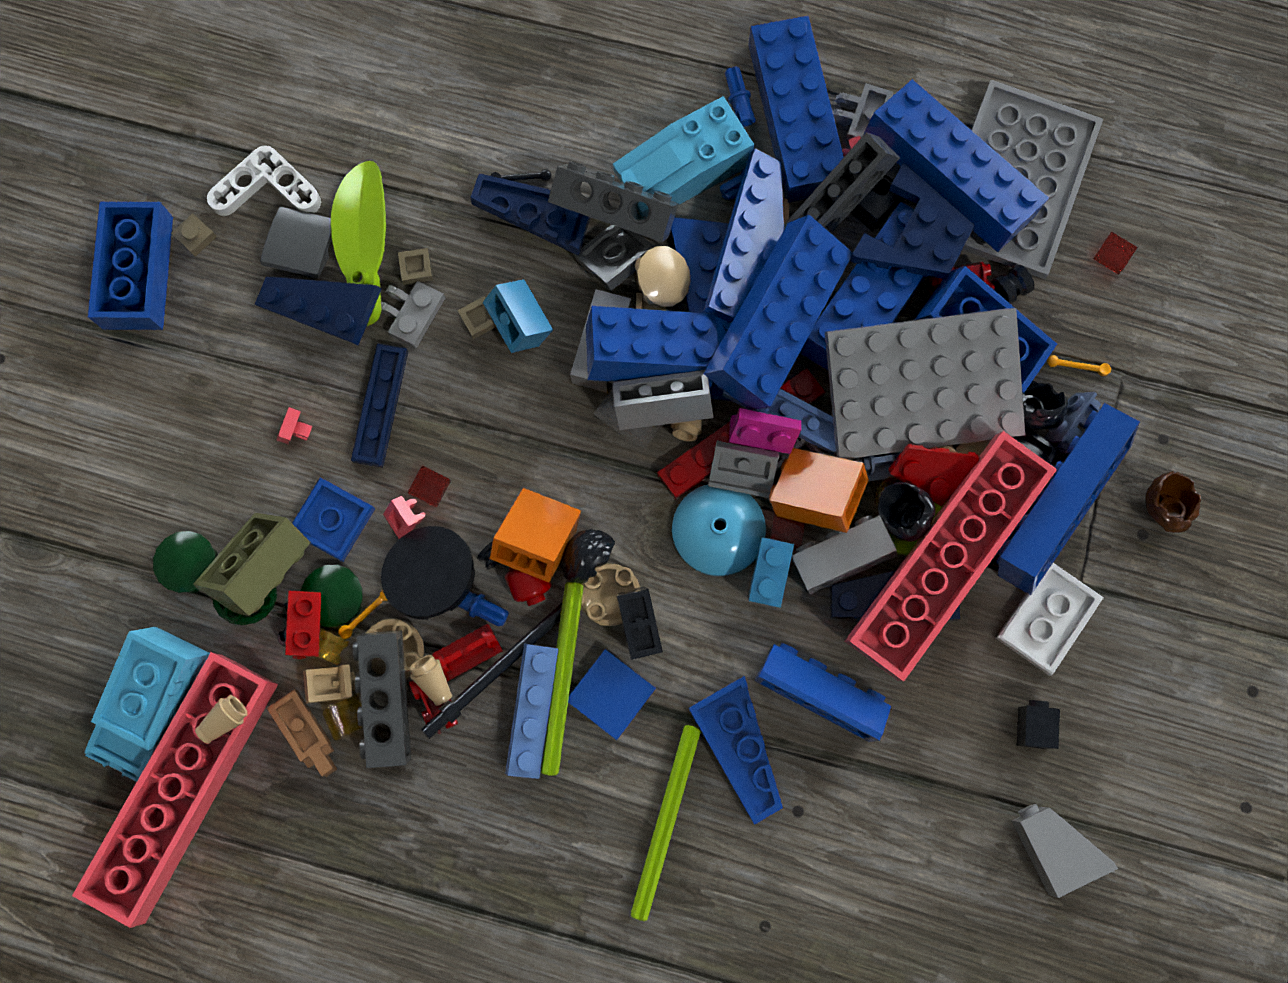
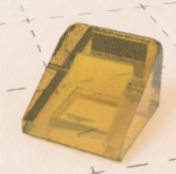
[322,695,363,741]

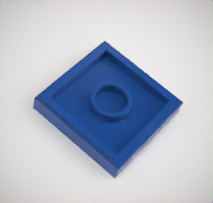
[292,477,375,562]
[568,649,656,740]

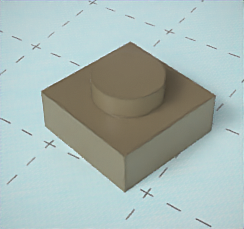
[171,213,217,257]
[398,248,434,285]
[457,296,496,339]

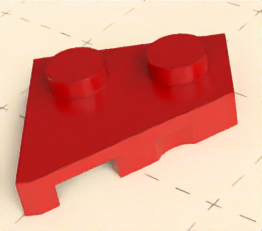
[889,444,980,507]

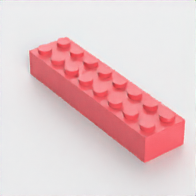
[844,431,1057,682]
[72,652,278,928]

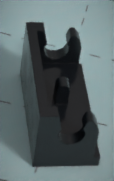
[617,587,663,660]

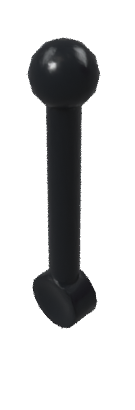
[490,169,552,181]

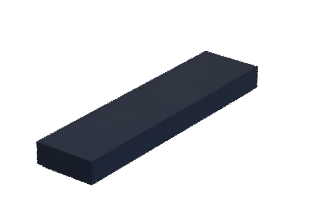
[351,344,408,468]

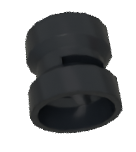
[991,265,1035,304]

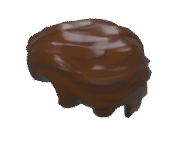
[1145,471,1201,533]

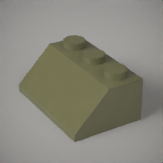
[193,513,311,616]

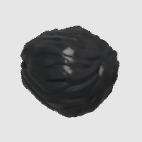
[1022,381,1068,429]
[878,482,935,542]
[562,529,615,583]

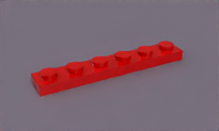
[657,368,825,499]

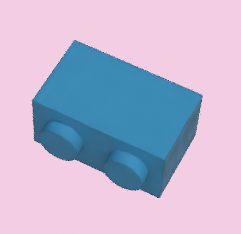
[483,280,553,353]
[748,537,794,608]

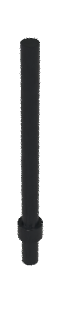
[421,603,562,739]

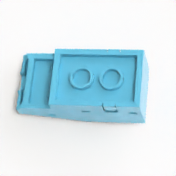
[613,96,754,217]
[84,627,210,782]

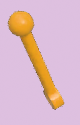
[1047,355,1111,376]
[338,590,388,639]

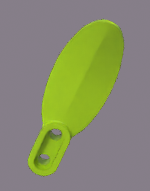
[331,161,386,326]

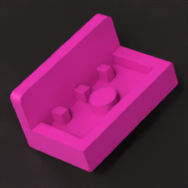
[729,408,801,454]

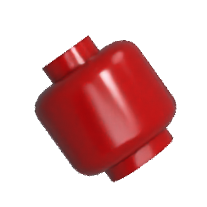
[505,567,552,606]

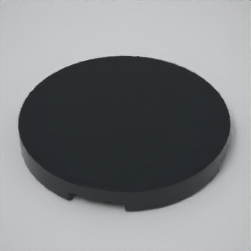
[381,526,475,620]

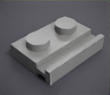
[708,441,779,498]

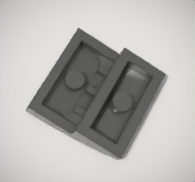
[260,207,332,279]

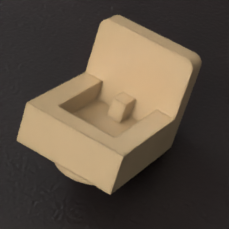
[303,664,355,704]

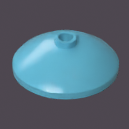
[672,484,766,576]

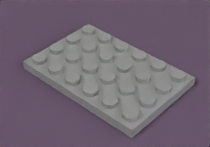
[962,80,1103,279]
[825,308,1025,459]

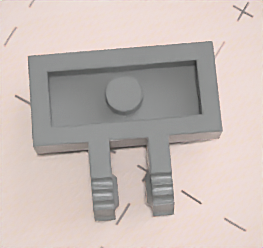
[832,83,894,140]
[381,281,445,349]

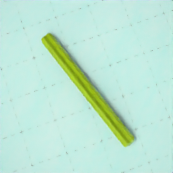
[540,582,584,776]
[631,725,701,921]

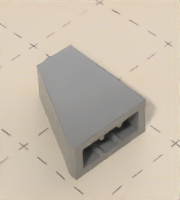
[1012,804,1118,898]

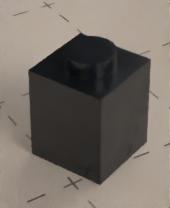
[1016,700,1060,749]

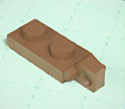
[267,689,337,777]

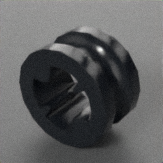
[477,541,498,570]

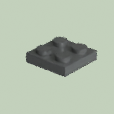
[574,225,654,291]

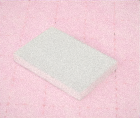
[996,563,1104,676]

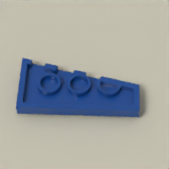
[688,676,783,825]

